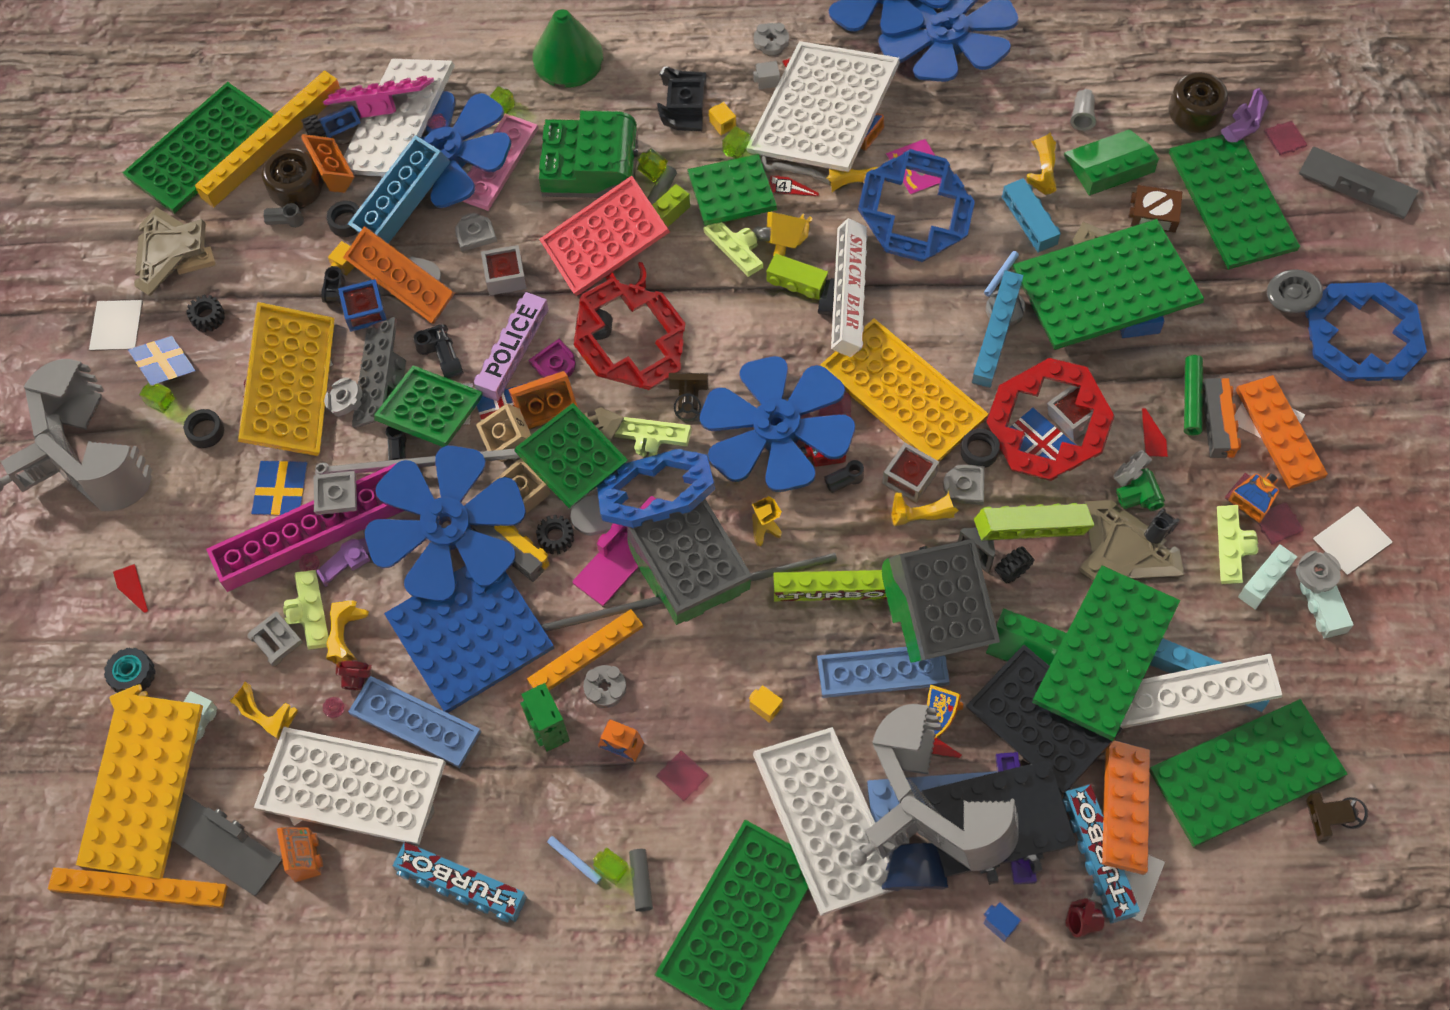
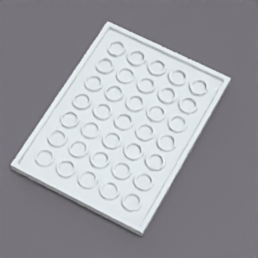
[746,41,900,172]

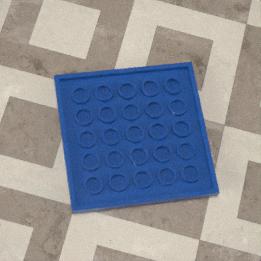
[384,565,555,713]

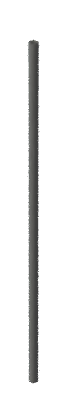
[541,553,837,632]

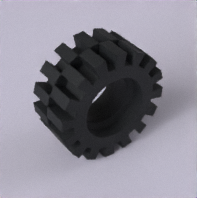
[302,114,327,137]
[186,295,225,332]
[536,515,574,555]
[995,546,1035,584]

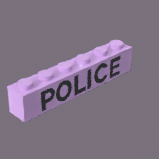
[474,292,548,401]

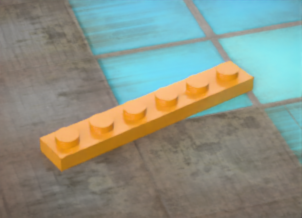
[527,609,644,691]

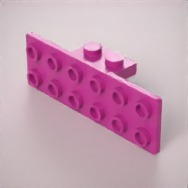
[323,75,434,118]
[573,496,656,606]

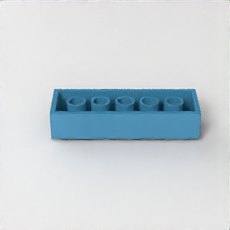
[348,135,451,244]

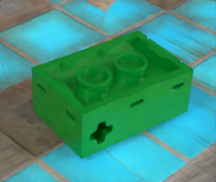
[520,683,570,752]

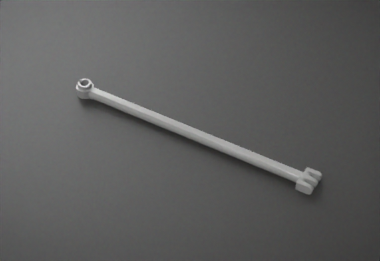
[315,449,520,475]

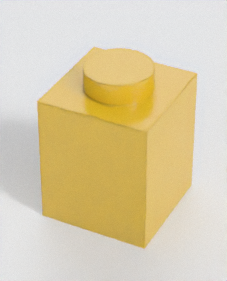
[709,102,736,136]
[328,241,355,276]
[749,685,783,723]

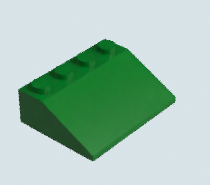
[1064,129,1159,196]

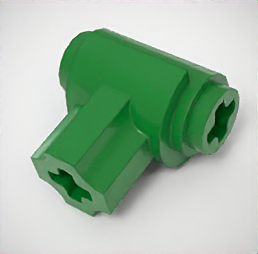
[1116,468,1165,511]

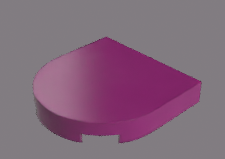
[529,339,576,378]

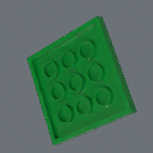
[687,154,777,226]
[374,365,483,447]
[514,403,628,509]

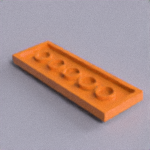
[343,227,455,324]
[1236,375,1328,489]
[1102,740,1150,875]

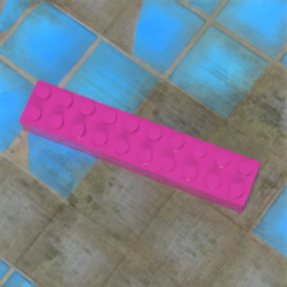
[206,463,405,592]

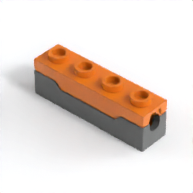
[1203,378,1241,458]

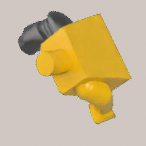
[753,212,812,256]

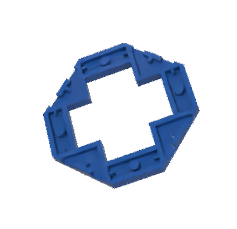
[858,149,975,262]
[1305,283,1427,381]
[597,449,715,528]

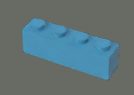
[1002,178,1061,253]

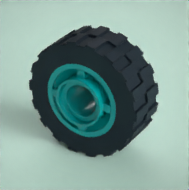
[104,647,156,693]

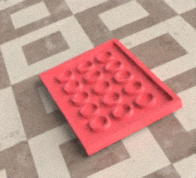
[539,176,670,296]

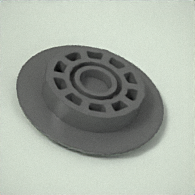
[1267,269,1323,313]

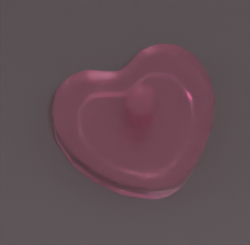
[427,113,446,129]

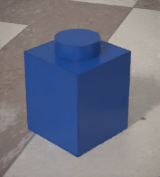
[983,902,1021,942]

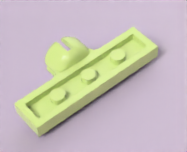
[704,222,763,277]
[614,417,692,457]
[1217,505,1258,584]
[283,570,328,650]

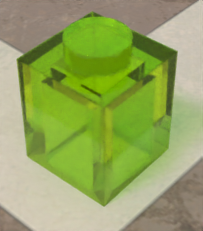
[489,86,515,116]
[722,126,750,159]
[637,148,668,182]
[139,382,175,413]
[593,847,629,886]

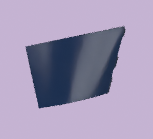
[882,843,948,891]

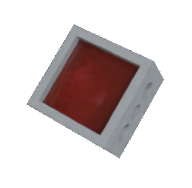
[481,245,527,295]
[1047,386,1093,441]
[882,442,939,503]

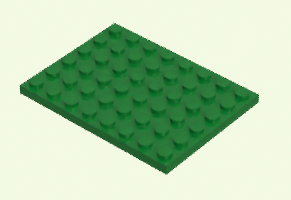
[1013,219,1204,350]

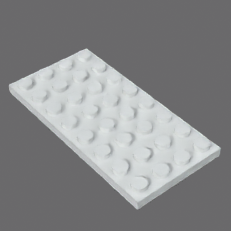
[344,59,455,176]
[254,727,446,845]
[753,727,892,916]

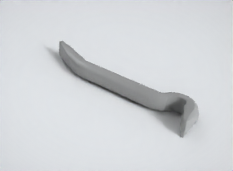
[761,155,830,184]

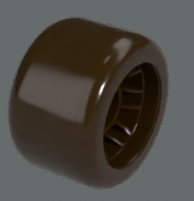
[1169,72,1229,133]
[262,148,322,209]

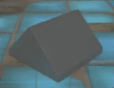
[958,528,995,573]

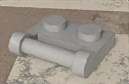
[247,611,303,666]

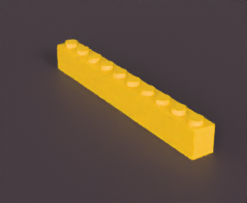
[195,70,340,208]

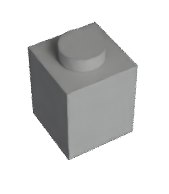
[753,61,780,89]

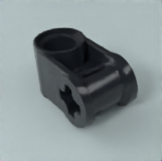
[321,266,346,303]
[413,324,453,355]
[1144,508,1180,544]

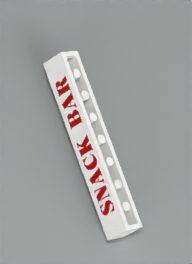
[831,218,868,357]

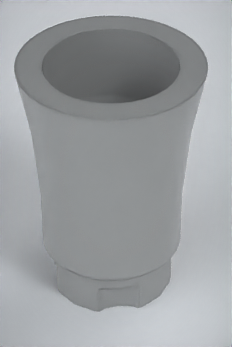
[1070,89,1096,131]

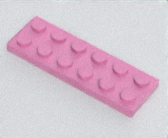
[462,113,538,211]

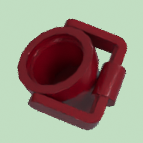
[335,661,372,691]
[1065,898,1104,938]

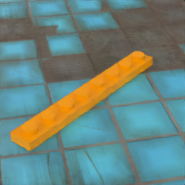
[48,867,228,908]

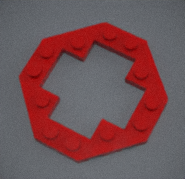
[573,278,686,390]
[986,358,1115,481]

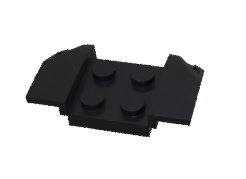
[657,66,706,131]

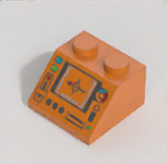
[277,827,323,882]

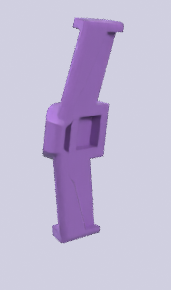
[1221,88,1269,142]
[316,538,370,587]

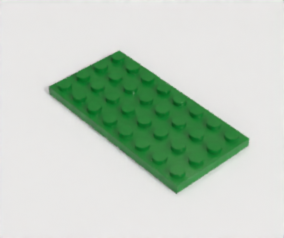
[122,82,274,214]
[1169,134,1300,270]
[1032,565,1181,741]
[1149,699,1348,848]
[655,820,809,1010]

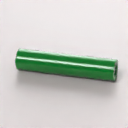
[1184,355,1203,436]

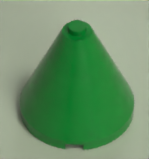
[532,9,604,88]

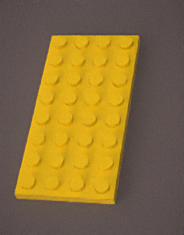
[238,302,335,456]
[820,318,989,462]
[76,693,203,879]

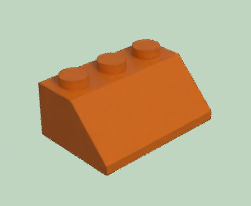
[301,134,354,193]
[509,371,578,429]

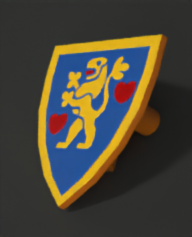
[927,685,963,738]

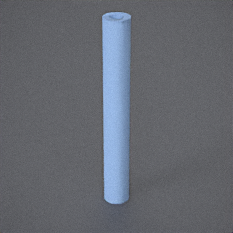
[984,251,1019,297]
[547,836,602,884]

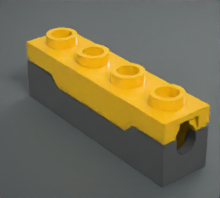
[472,525,550,582]

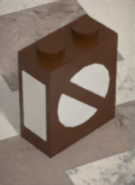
[1128,185,1183,233]

